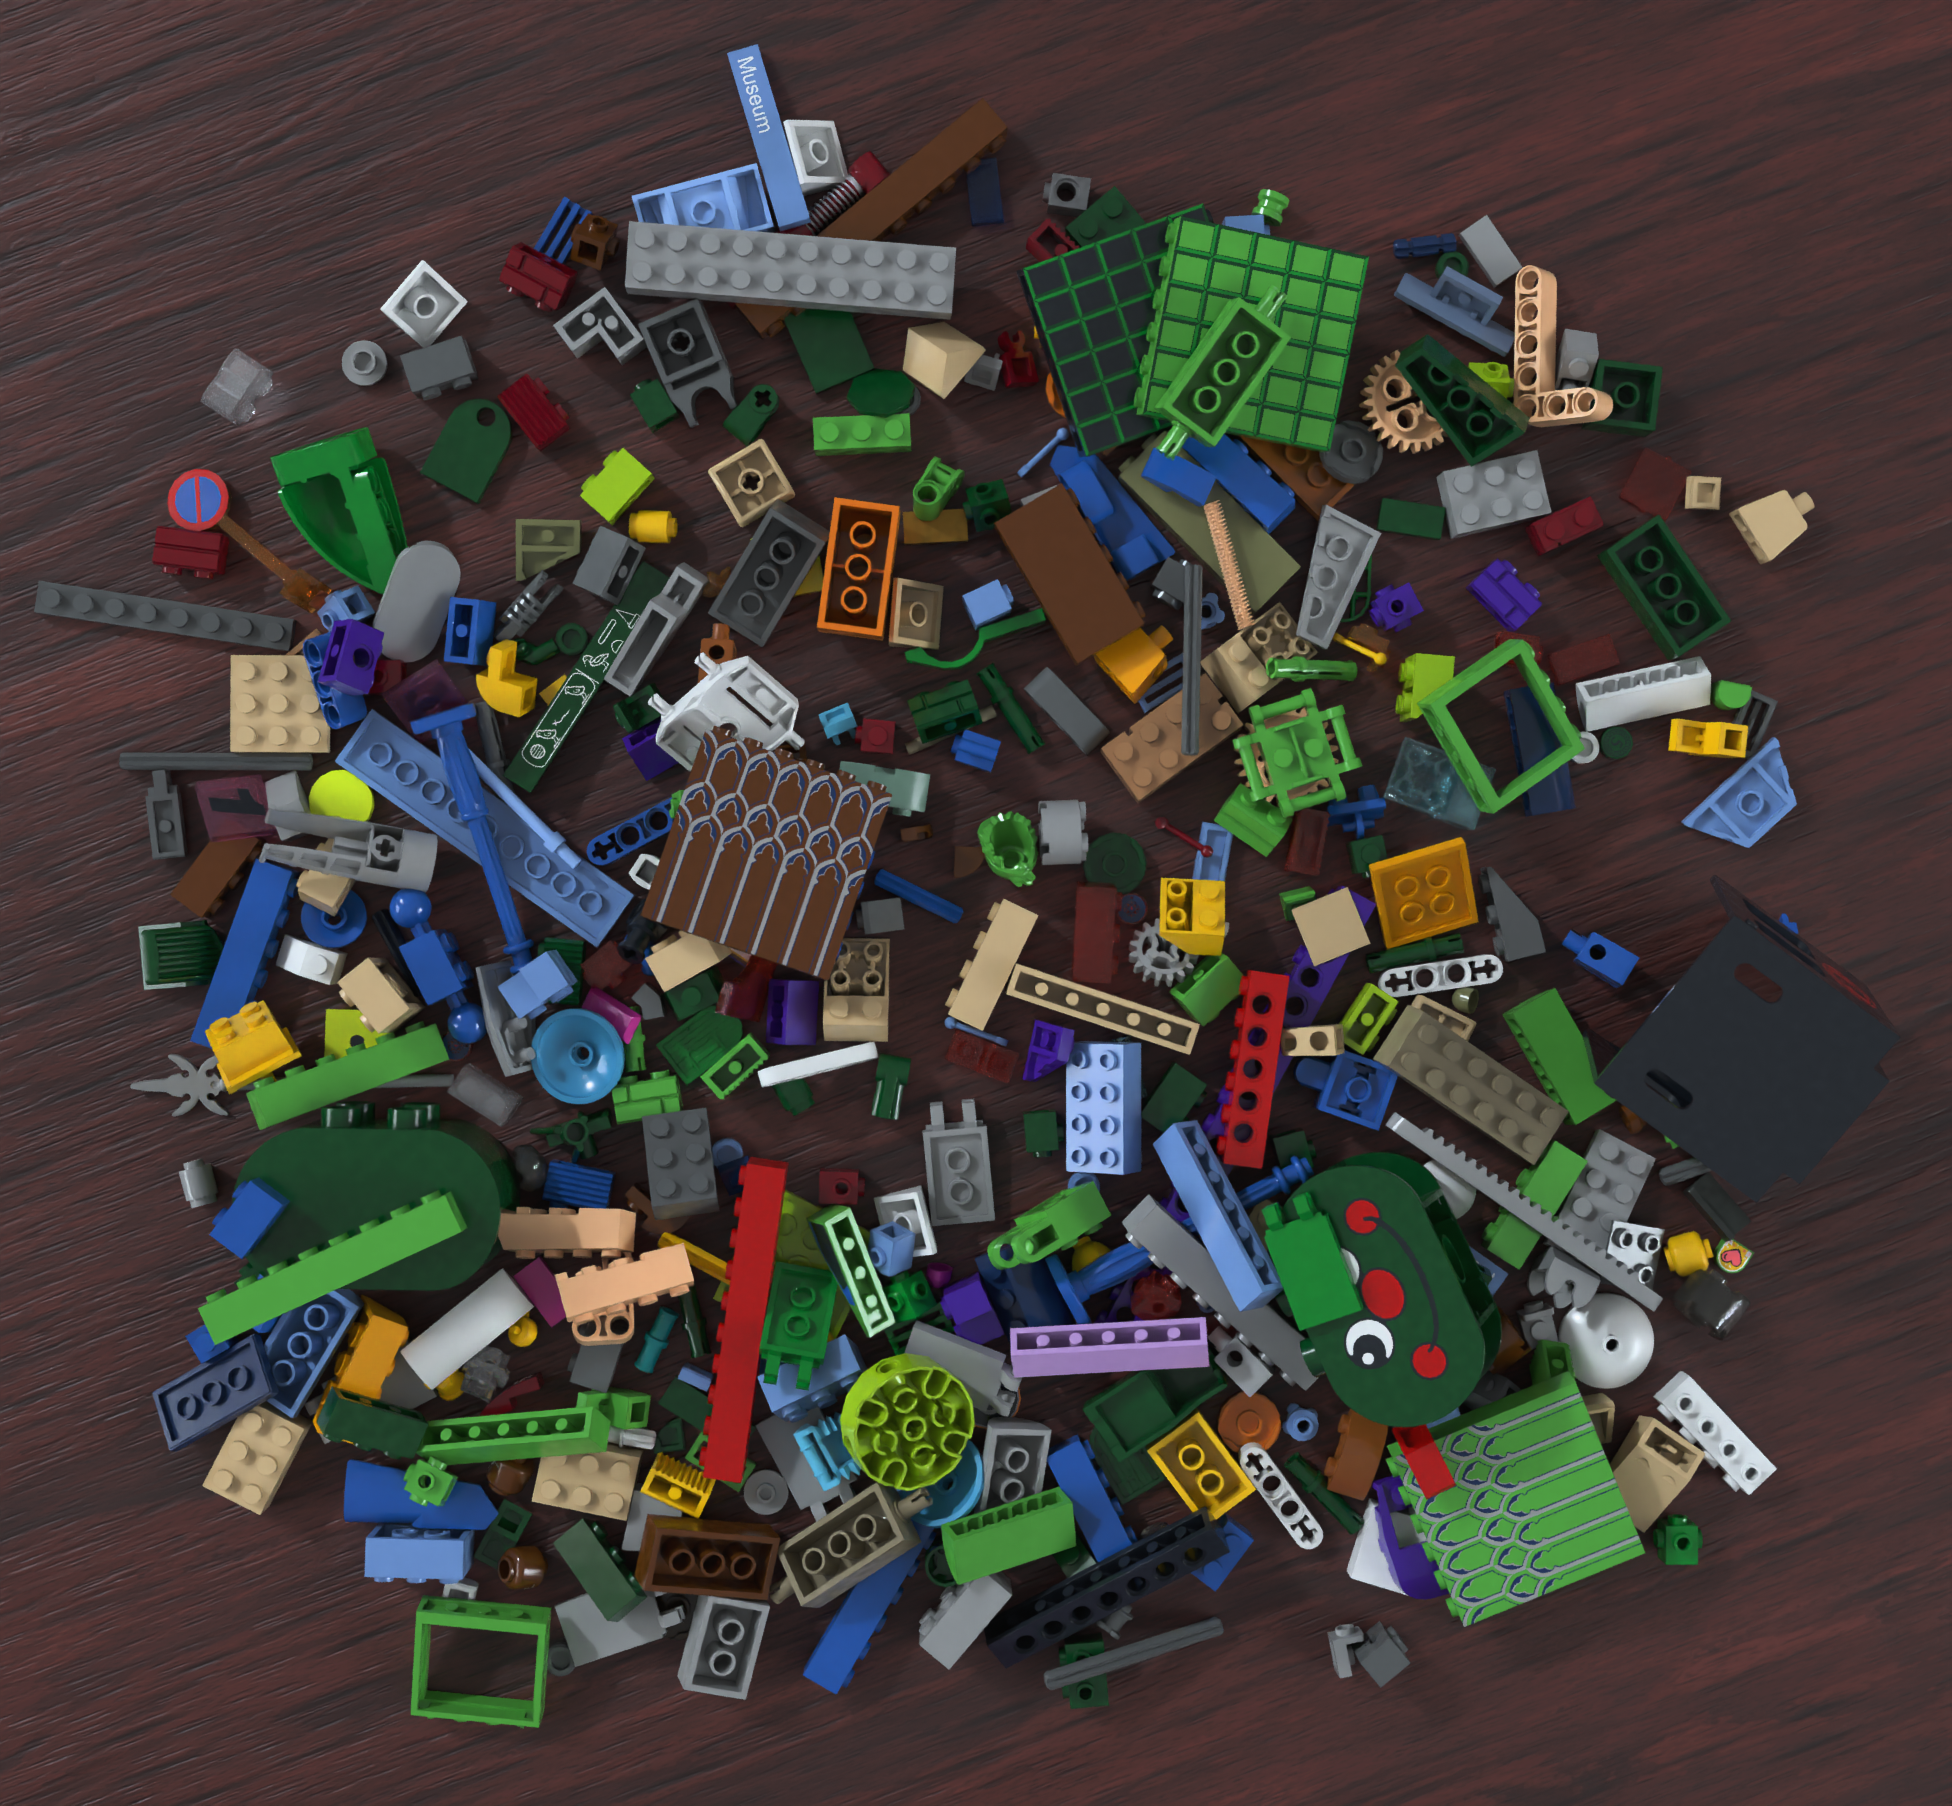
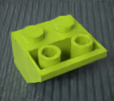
[1395,653,1455,722]

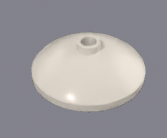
[1558,1293,1654,1389]

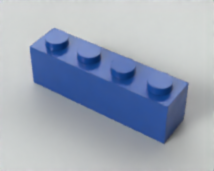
[1182,434,1295,534]
[1047,1434,1138,1562]

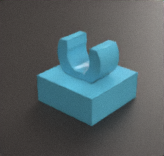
[818,702,857,745]

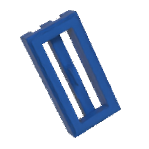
[534,196,593,265]

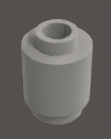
[179,1158,218,1208]

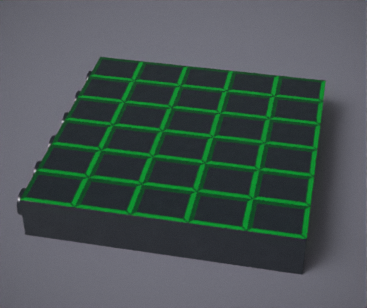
[1016,203,1214,457]

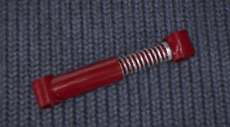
[726,151,890,310]

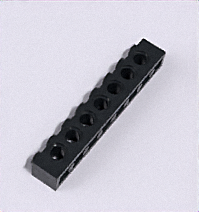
[984,1506,1230,1668]

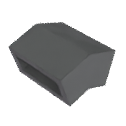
[632,982,668,1020]

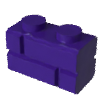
[1466,558,1542,633]

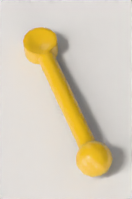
[1332,633,1387,665]

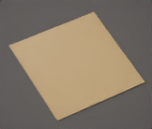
[1291,887,1371,966]

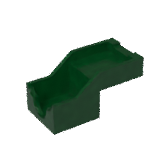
[1082,1345,1229,1462]

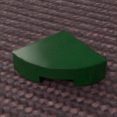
[654,1417,687,1454]

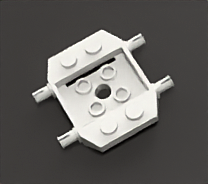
[648,653,805,772]

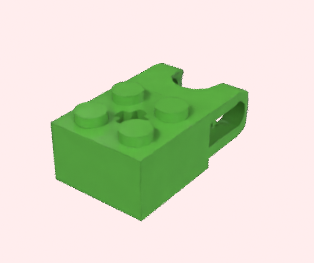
[987,1181,1111,1270]

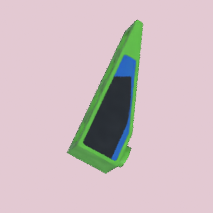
[806,1204,896,1337]

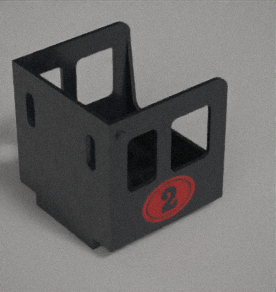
[1582,875,1900,1203]

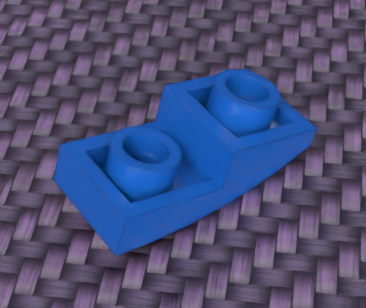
[1141,447,1216,507]

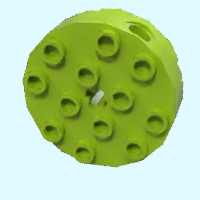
[840,1353,975,1491]

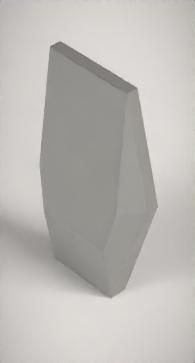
[476,960,536,1077]

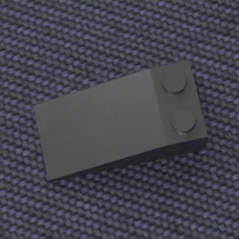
[708,499,830,647]

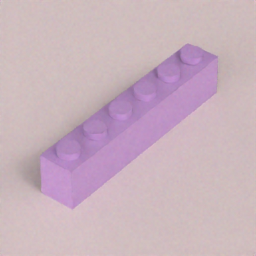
[1010,1317,1209,1378]

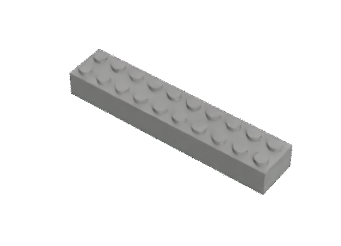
[625,221,956,320]

